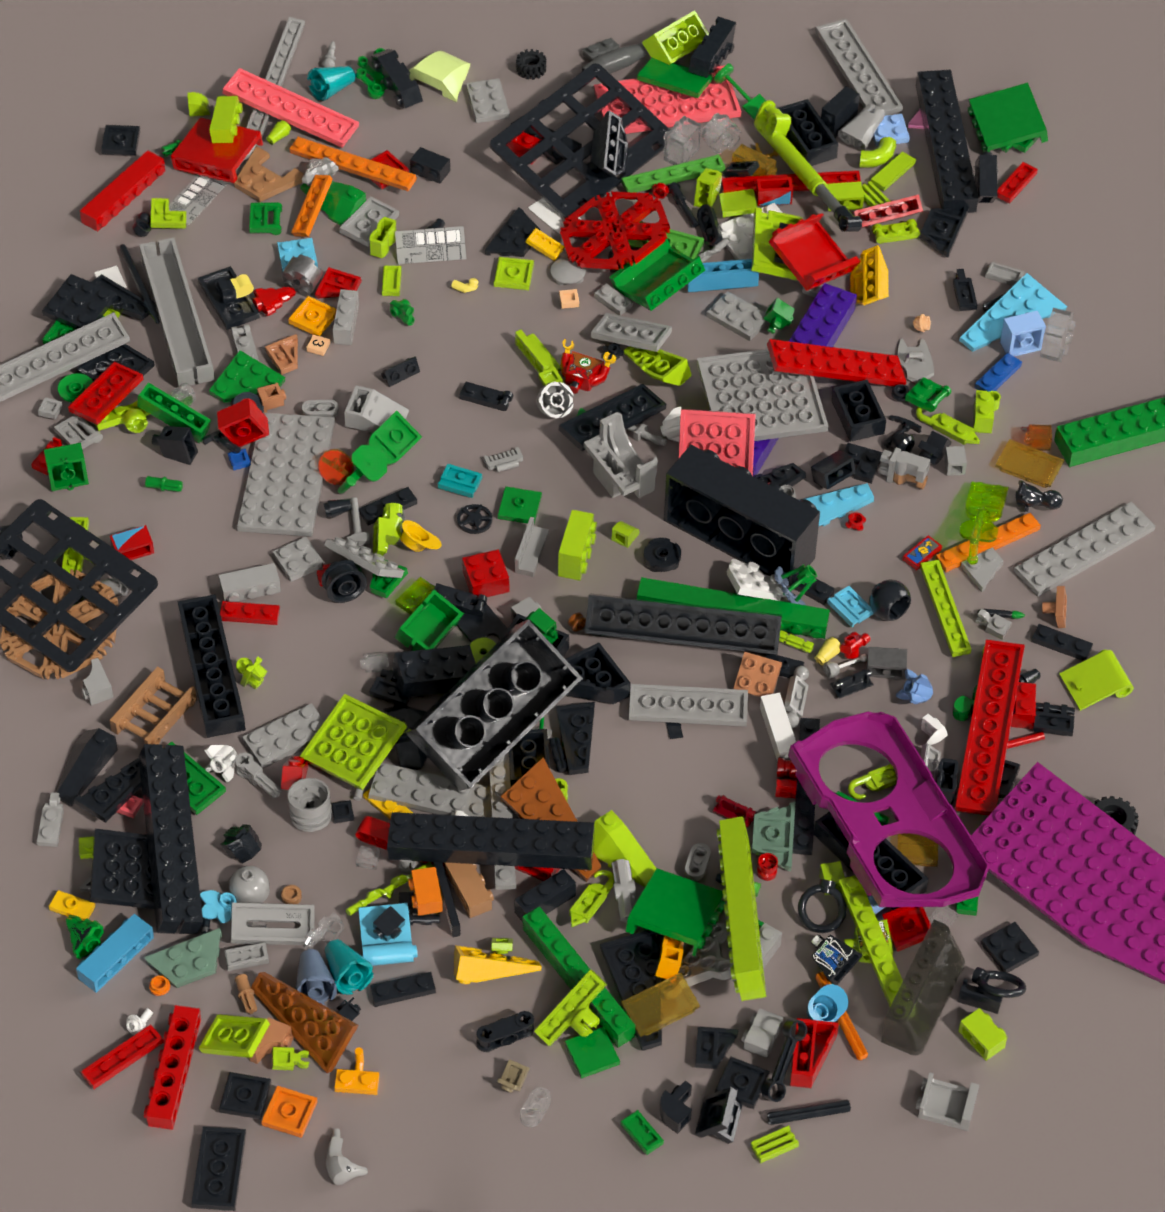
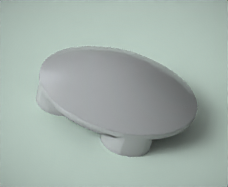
[551,257,586,285]

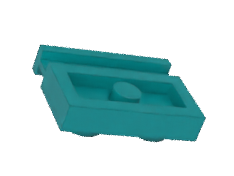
[438,464,482,498]

